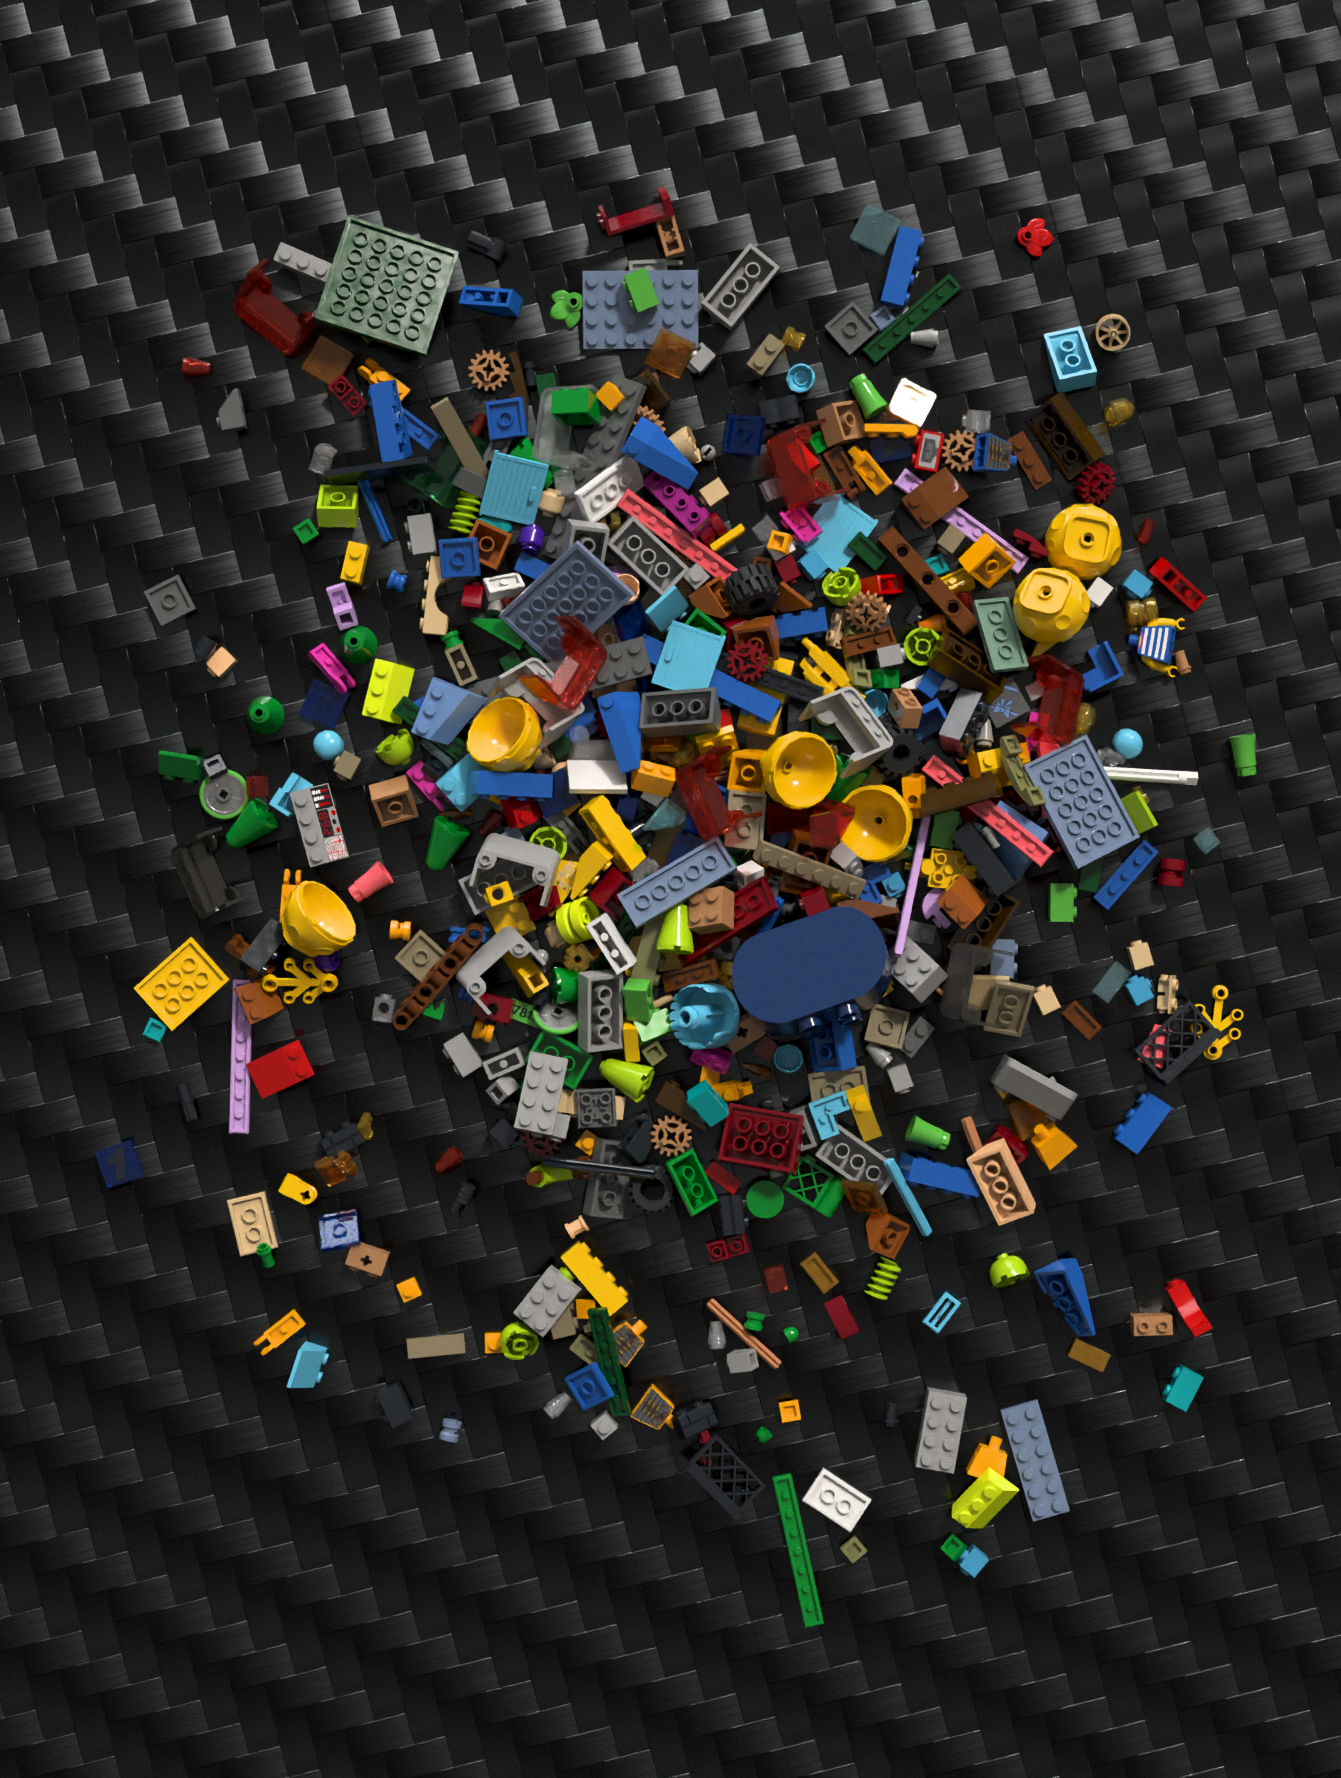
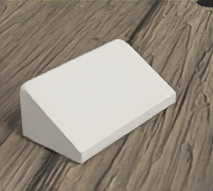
[483,572,525,602]

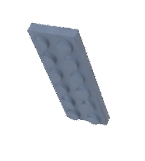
[617,836,737,928]
[1000,1399,1070,1522]

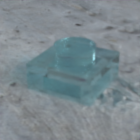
[1193,827,1221,854]

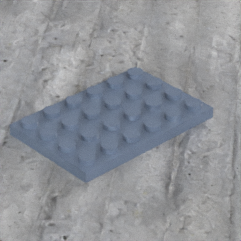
[583,270,698,349]
[499,540,634,662]
[1022,735,1140,870]

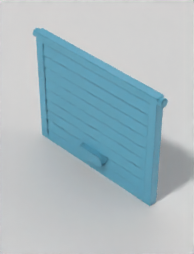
[479,450,549,525]
[796,490,879,572]
[651,620,726,690]

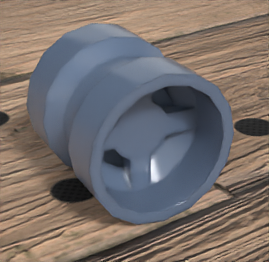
[439,1418,462,1442]

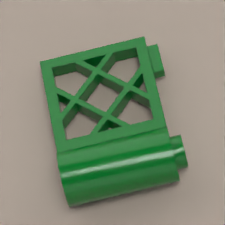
[782,1154,849,1218]

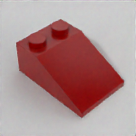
[246,1040,315,1099]

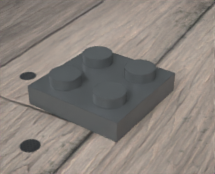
[824,301,878,356]
[144,575,196,627]

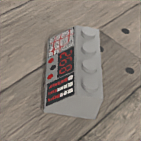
[290,783,349,867]

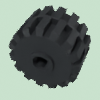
[723,563,780,617]
[872,722,923,777]

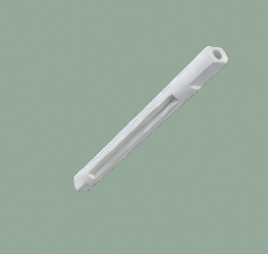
[1103,766,1198,785]

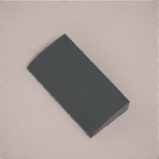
[583,1137,632,1219]

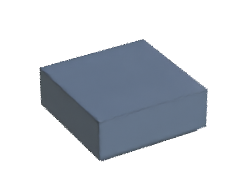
[869,304,896,332]

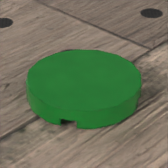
[746,1180,784,1218]

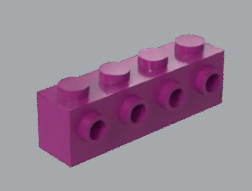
[642,471,712,539]

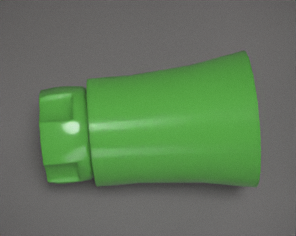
[849,373,889,420]
[1229,734,1257,776]
[905,1115,950,1151]

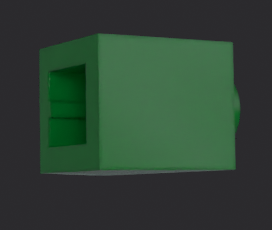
[858,668,899,690]

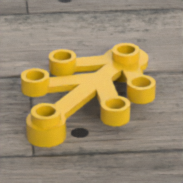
[262,958,338,1004]
[1190,985,1243,1060]

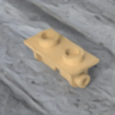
[825,609,848,649]
[1157,975,1179,1014]

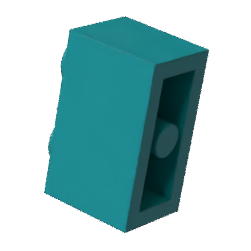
[687,1079,729,1127]
[1162,1364,1204,1412]

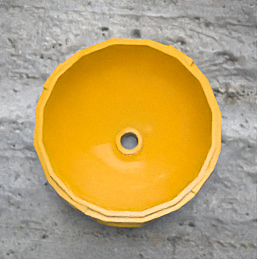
[1045,503,1122,580]
[1013,568,1090,643]
[466,697,544,772]
[760,731,837,810]
[835,784,913,863]
[281,880,355,958]

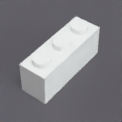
[586,912,637,975]

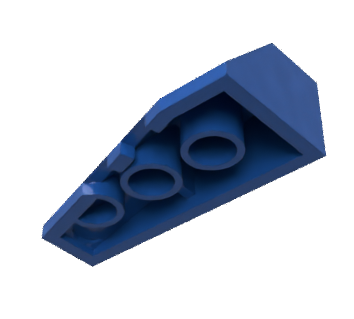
[621,416,698,490]
[597,692,642,774]
[1034,1258,1096,1337]

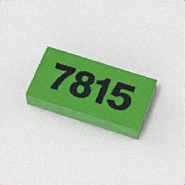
[512,998,541,1029]

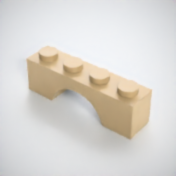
[420,556,453,636]

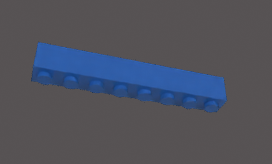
[643,633,782,726]

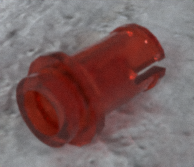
[467,412,488,439]
[1137,519,1156,545]

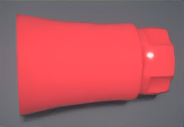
[348,861,394,902]
[1137,1024,1172,1069]

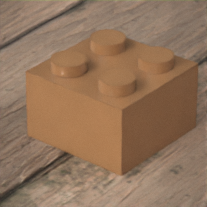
[688,886,734,935]

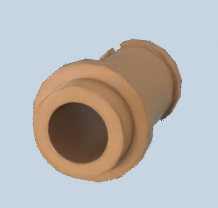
[1173,650,1192,676]

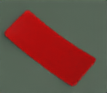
[705,1161,742,1194]

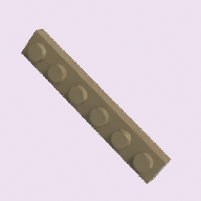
[752,840,866,899]

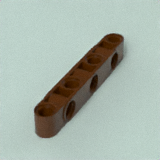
[877,527,979,636]
[393,923,484,1030]

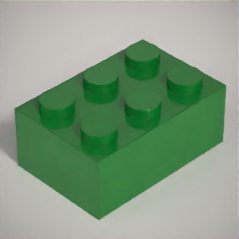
[525,1030,594,1090]

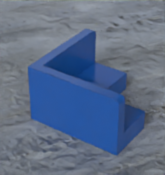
[1078,641,1124,694]
[908,698,947,741]
[859,861,892,904]

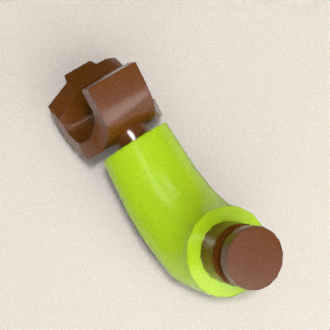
[526,1155,592,1187]

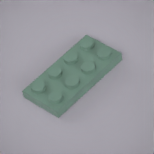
[971,597,1029,673]

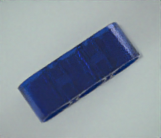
[616,772,642,824]

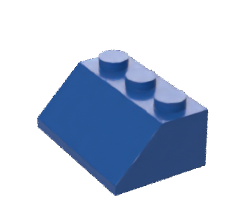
[809,1020,857,1073]
[1113,1092,1172,1155]

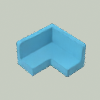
[269,772,313,817]
[808,1090,851,1140]

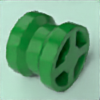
[440,630,464,650]
[744,1311,765,1331]

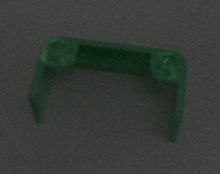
[398,427,488,509]

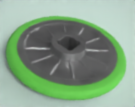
[199,770,249,820]
[533,999,578,1035]

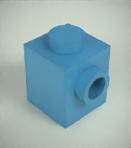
[796,549,828,581]
[1121,570,1153,600]
[881,872,907,899]
[1124,975,1154,1006]
[958,1544,989,1578]

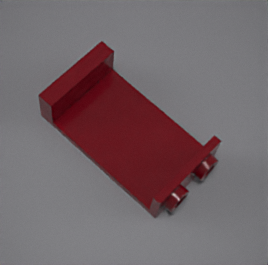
[597,186,675,236]

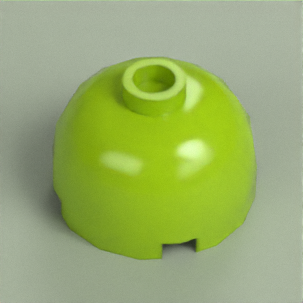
[822,567,862,606]
[903,627,939,666]
[375,728,415,765]
[529,827,567,860]
[989,1253,1029,1288]
[500,1322,539,1360]

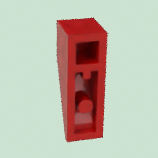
[1149,557,1207,612]

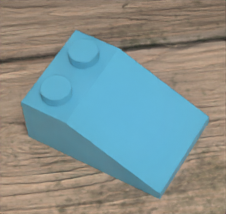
[1043,326,1097,393]
[645,585,689,633]
[435,753,484,812]
[287,1341,329,1388]

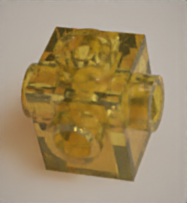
[563,942,594,972]

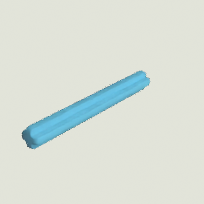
[884,1158,932,1236]

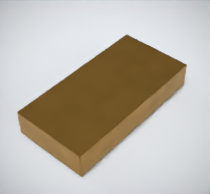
[800,1252,839,1294]
[1067,1338,1111,1372]

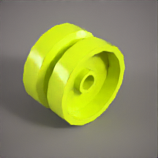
[556,897,601,945]

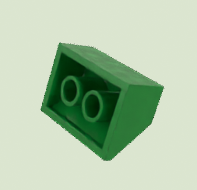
[665,1149,718,1216]

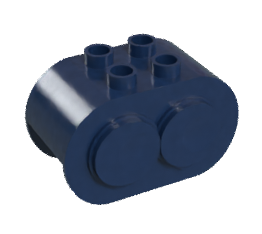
[732,906,892,1040]

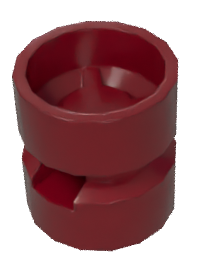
[698,512,729,547]
[1158,858,1186,887]

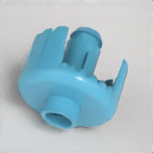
[669,983,740,1050]

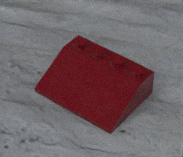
[718,1103,804,1176]

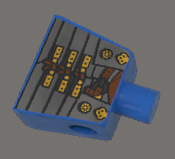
[973,433,1017,473]

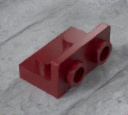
[518,885,562,922]
[983,1124,1030,1166]

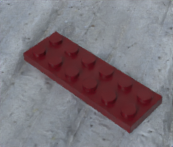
[677,876,779,967]

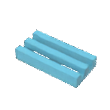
[922,1291,961,1333]

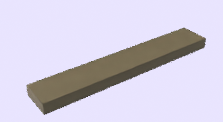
[431,397,489,479]

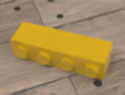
[578,795,646,873]
[560,1240,628,1316]

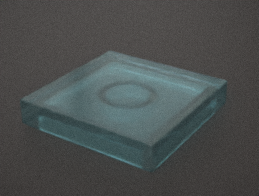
[850,203,902,256]

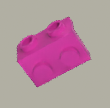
[780,502,823,546]
[690,1047,733,1075]

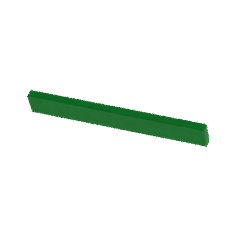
[772,1473,824,1628]

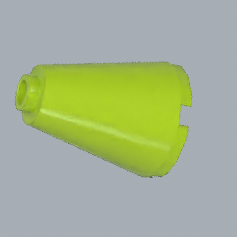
[656,902,694,955]
[599,1058,654,1103]

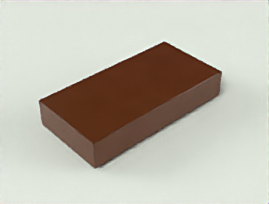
[1061,1000,1102,1041]

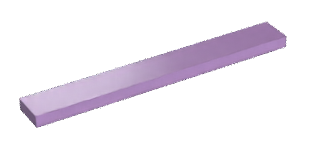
[894,468,1029,574]
[893,817,931,958]
[229,980,252,1134]

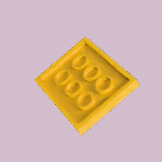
[134,937,230,1031]

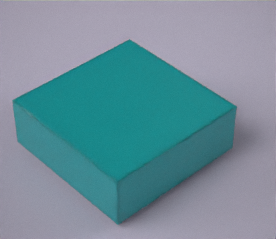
[924,553,950,576]
[142,1017,168,1043]

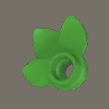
[550,290,583,328]

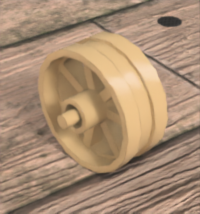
[1095,314,1131,351]

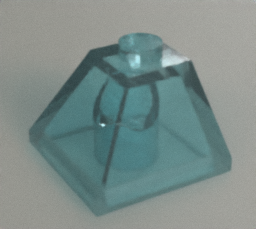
[642,798,687,831]

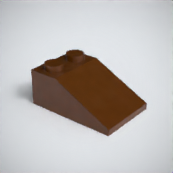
[900,466,969,532]
[779,829,834,895]
[837,898,899,930]

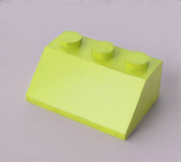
[362,659,415,725]
[952,1467,1019,1528]

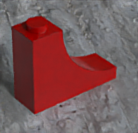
[1164,1278,1213,1337]

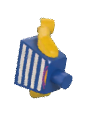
[1129,618,1185,677]

